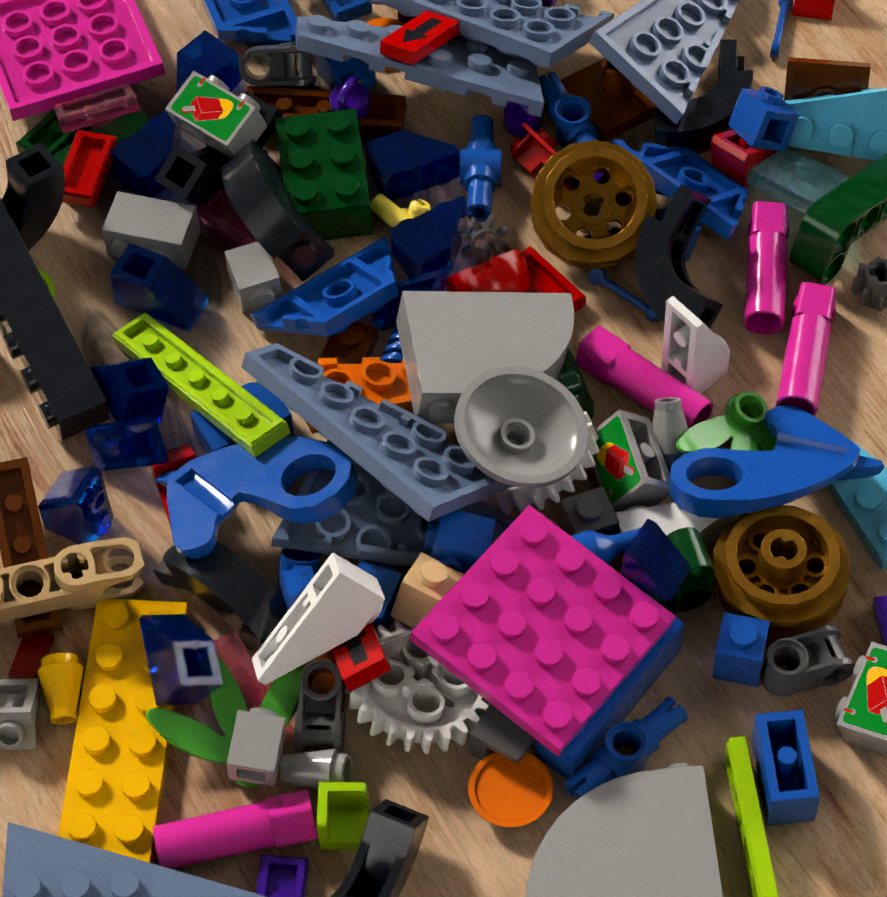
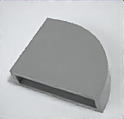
[396,291,574,424]
[526,763,723,897]

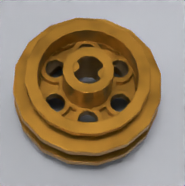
[530,140,657,270]
[712,505,850,639]

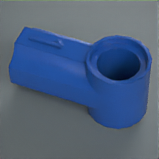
[276,548,321,610]

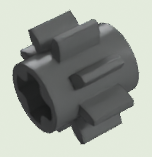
[459,214,511,266]
[852,257,887,311]

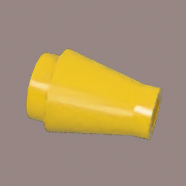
[37,653,84,725]

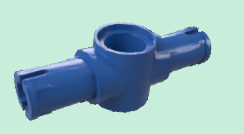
[539,72,598,148]
[460,115,501,222]
[563,696,688,801]

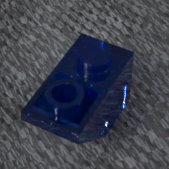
[176,30,243,93]
[109,111,181,198]
[365,130,460,201]
[390,195,467,288]
[109,243,209,332]
[89,357,169,432]
[38,465,113,544]
[139,614,223,706]

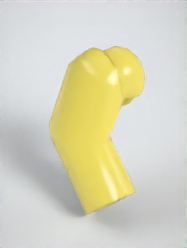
[370,194,431,230]

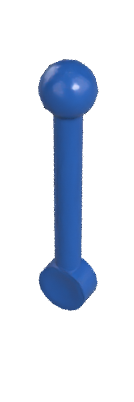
[770,0,794,59]
[588,268,660,322]

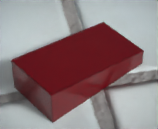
[8,633,54,683]

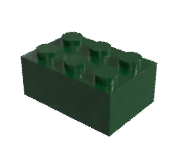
[275,109,373,240]

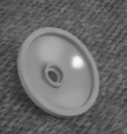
[454,366,588,488]

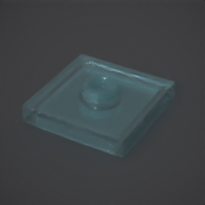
[747,146,850,214]

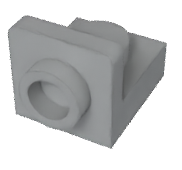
[0,678,41,750]

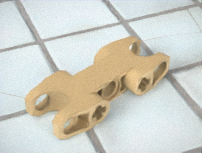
[0,537,144,627]

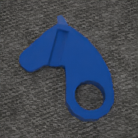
[670,405,884,518]
[156,437,358,559]

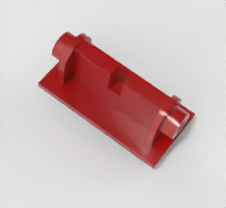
[510,122,579,191]

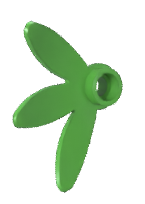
[676,391,776,484]
[146,656,304,788]

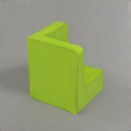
[317,782,370,850]

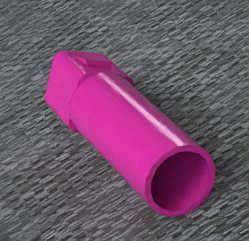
[743,201,790,335]
[776,282,836,416]
[575,325,713,429]
[153,789,318,869]

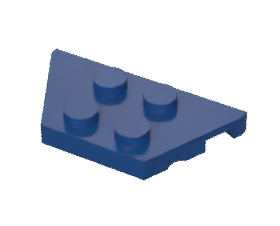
[202,0,297,44]
[612,140,749,240]
[251,237,399,337]

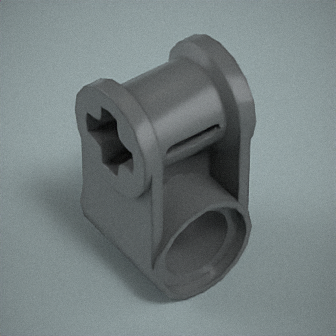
[239,42,317,86]
[761,625,855,697]
[294,659,346,752]

